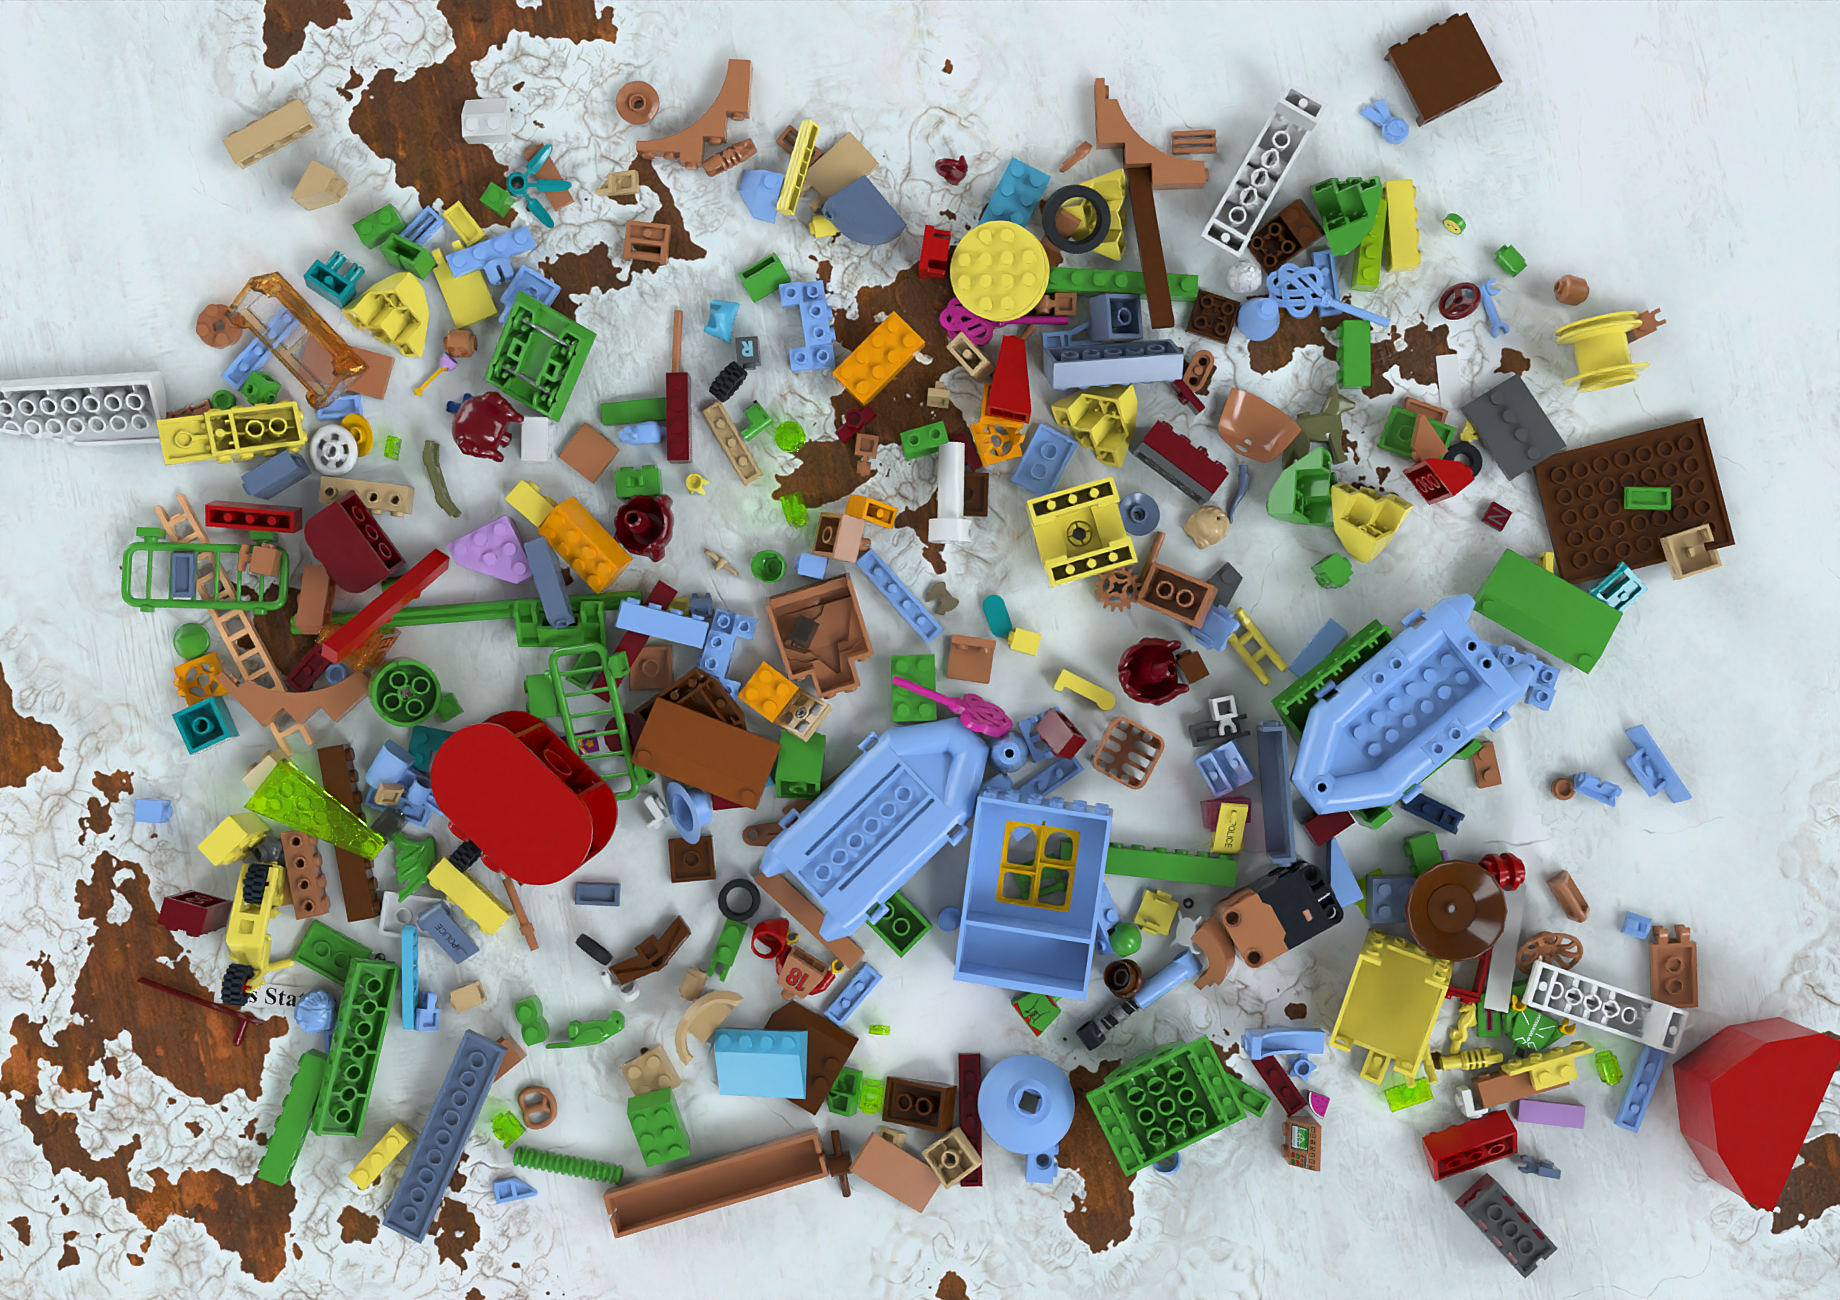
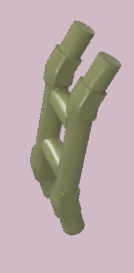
[422,440,462,518]

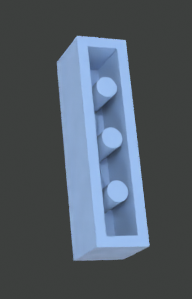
[615,597,709,649]

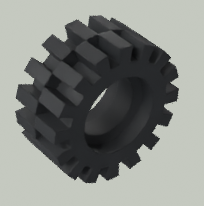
[709,361,748,403]
[448,840,482,873]

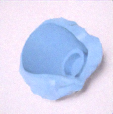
[294,989,338,1034]

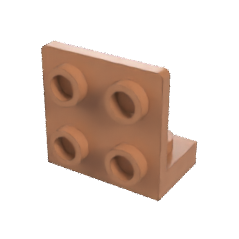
[946,634,996,684]

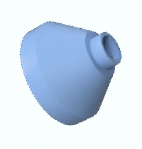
[977,1054,1075,1154]

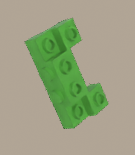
[513,601,608,647]

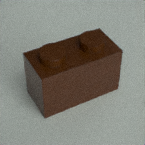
[1175,649,1210,685]

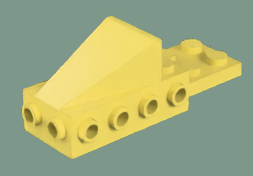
[156,400,308,466]

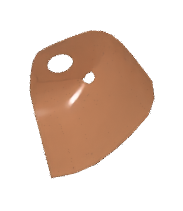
[1218,388,1301,463]

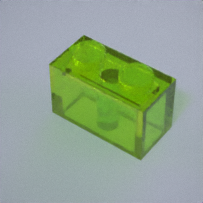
[780,491,811,529]

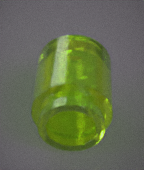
[1594,1050,1624,1085]

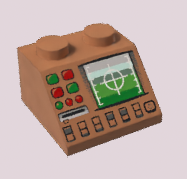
[1281,1115,1322,1171]

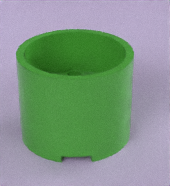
[368,657,441,727]

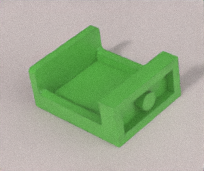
[900,421,949,461]

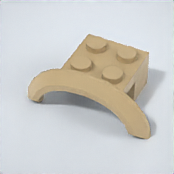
[675,990,744,1066]

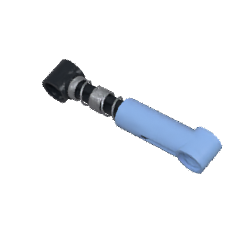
[1076,948,1203,1051]

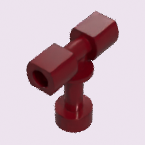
[834,404,877,444]

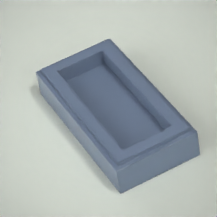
[171,553,197,598]
[575,882,621,906]

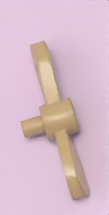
[704,549,739,576]

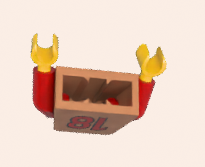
[775,930,845,1001]

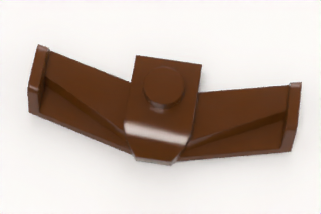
[608,915,691,986]

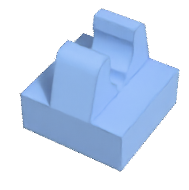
[1621,911,1652,940]

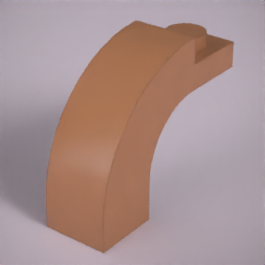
[1190,915,1235,990]

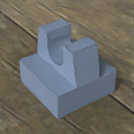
[689,593,714,618]

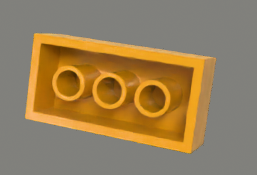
[832,311,925,407]
[537,496,633,595]

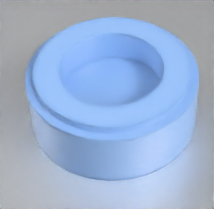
[325,663,349,685]

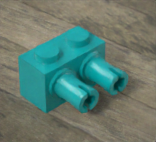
[303,251,365,310]

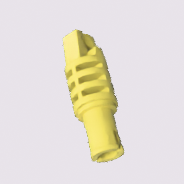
[1439,1047,1503,1071]

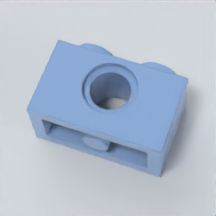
[1025,1142,1059,1184]

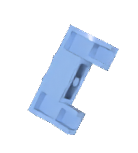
[779,280,836,373]
[696,608,759,703]
[1481,640,1560,711]

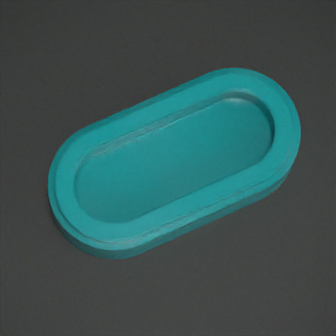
[983,595,1012,637]

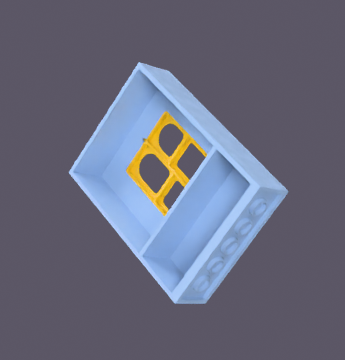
[953,787,1113,1001]

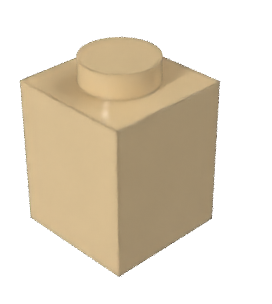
[450,980,487,1013]

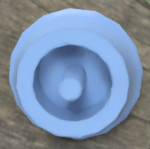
[937,906,962,932]

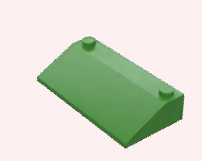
[1473,548,1623,674]

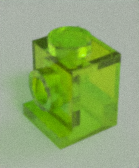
[859,1078,885,1115]
[491,1110,526,1149]

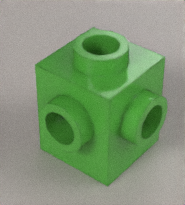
[241,371,282,406]

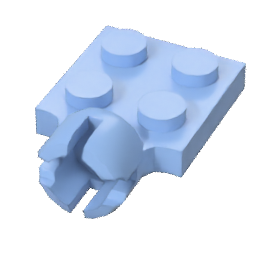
[499,264,561,326]

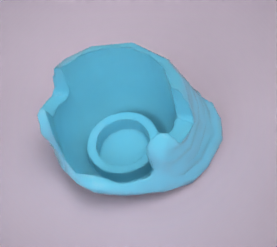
[704,299,741,344]

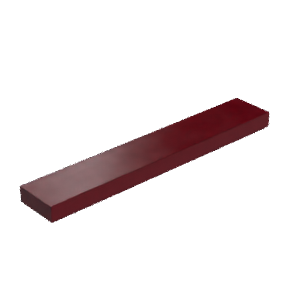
[591,580,678,703]
[958,1053,983,1187]

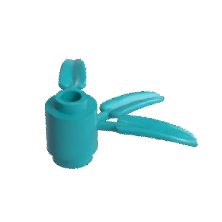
[506,143,572,228]

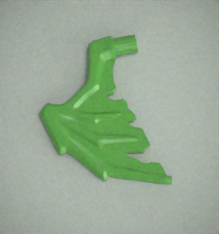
[374,823,437,903]

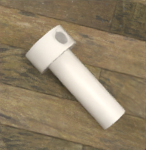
[928,442,972,544]

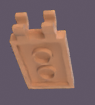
[1649,924,1698,1008]

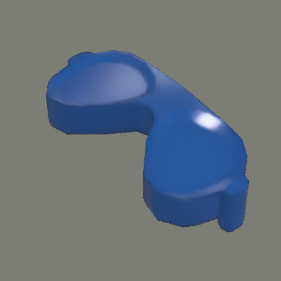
[446,393,473,414]

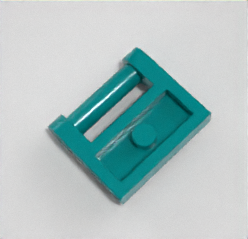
[1588,561,1648,612]

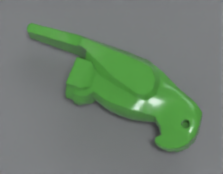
[545,1010,625,1049]

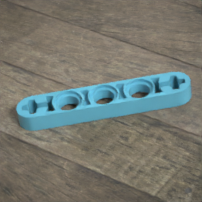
[402,925,419,1030]

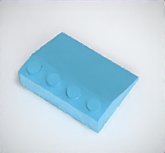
[714,1028,808,1099]

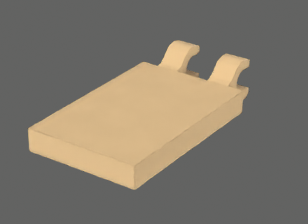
[799,132,879,214]

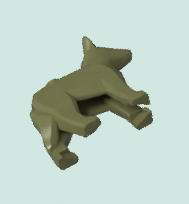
[1282,383,1356,471]

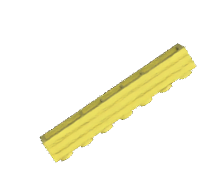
[776,120,820,216]

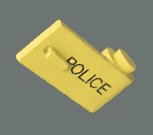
[1210,803,1248,855]

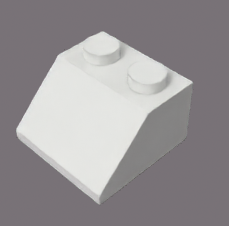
[461,98,512,144]

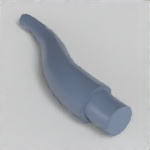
[1229,465,1249,524]

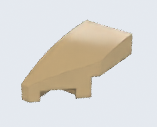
[595,170,640,196]

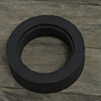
[1042,185,1111,254]

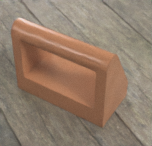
[1546,870,1590,923]

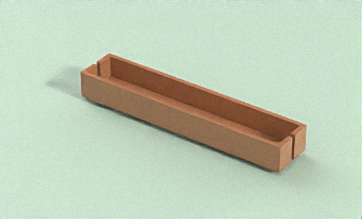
[603,1127,830,1239]

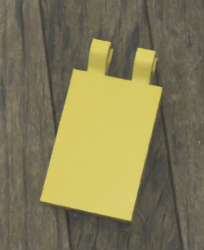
[431,240,499,329]

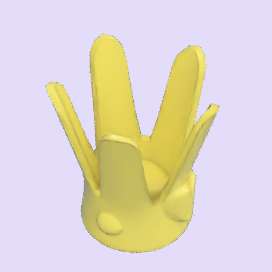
[686,473,709,495]

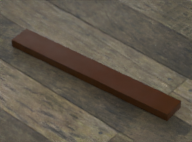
[1126,167,1175,330]

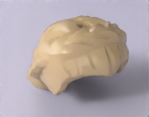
[1184,505,1230,549]

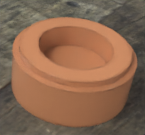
[1551,778,1575,800]

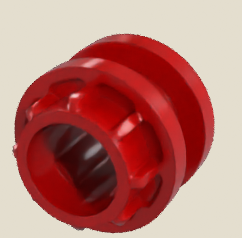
[1478,852,1526,891]

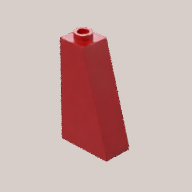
[986,335,1032,424]

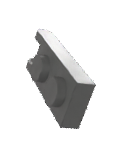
[1188,714,1251,747]

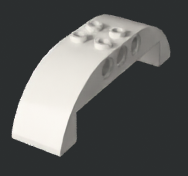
[1200,82,1328,259]
[1521,960,1689,1055]

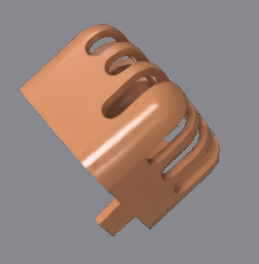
[1090,717,1165,790]

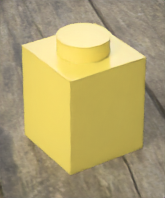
[1007,628,1042,656]

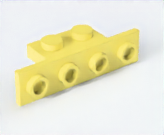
[1501,1041,1594,1091]

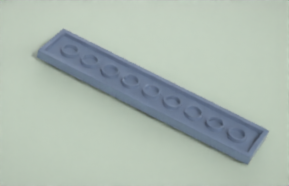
[382,1029,508,1244]

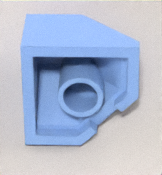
[738,169,785,224]

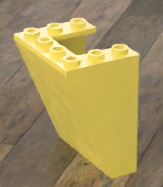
[1328,928,1455,1078]

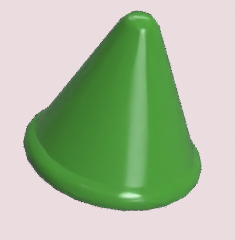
[173,623,210,660]

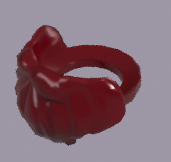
[935,155,968,186]

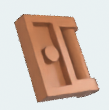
[623,220,671,265]

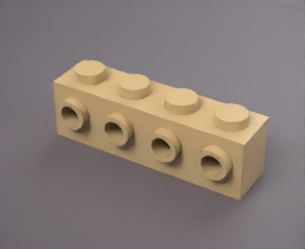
[222,98,318,169]
[318,476,415,517]

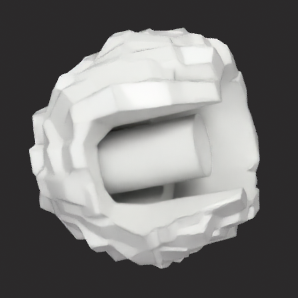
[1227,259,1262,293]

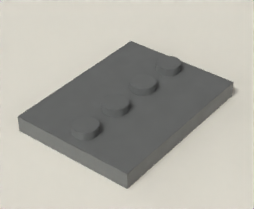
[1461,373,1567,481]

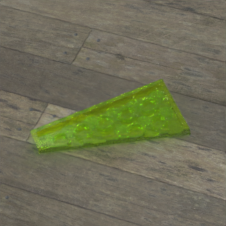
[244,758,389,861]

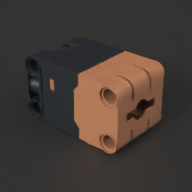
[1212,858,1344,968]

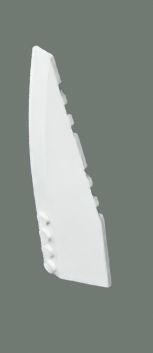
[0,371,167,446]

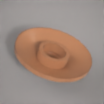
[616,81,660,125]

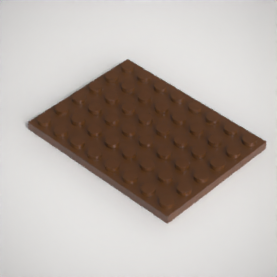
[1532,417,1735,585]

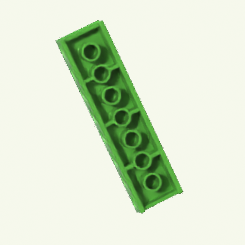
[311,957,400,1138]

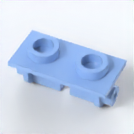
[1573,772,1622,807]

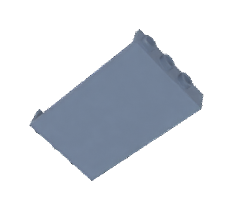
[1256,720,1296,867]

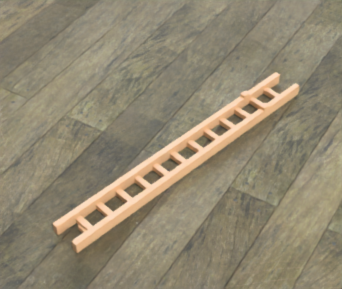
[154,494,316,757]

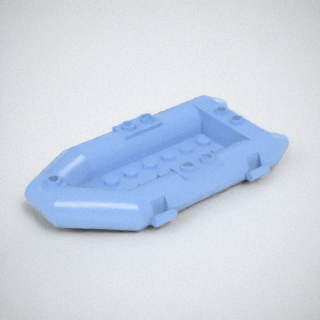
[1290,593,1534,815]
[759,716,990,942]

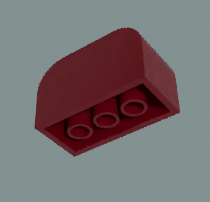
[304,490,406,593]

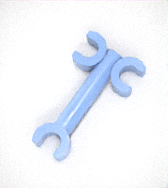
[1465,278,1509,338]

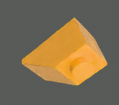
[845,494,898,529]

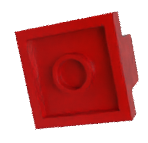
[919,225,952,279]

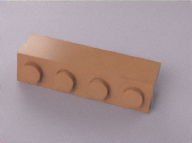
[1471,1067,1570,1109]

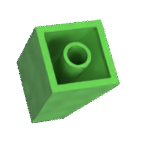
[775,731,826,801]

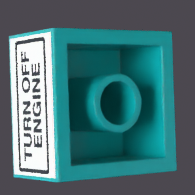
[172,696,240,755]

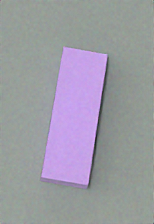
[1515,1098,1585,1129]

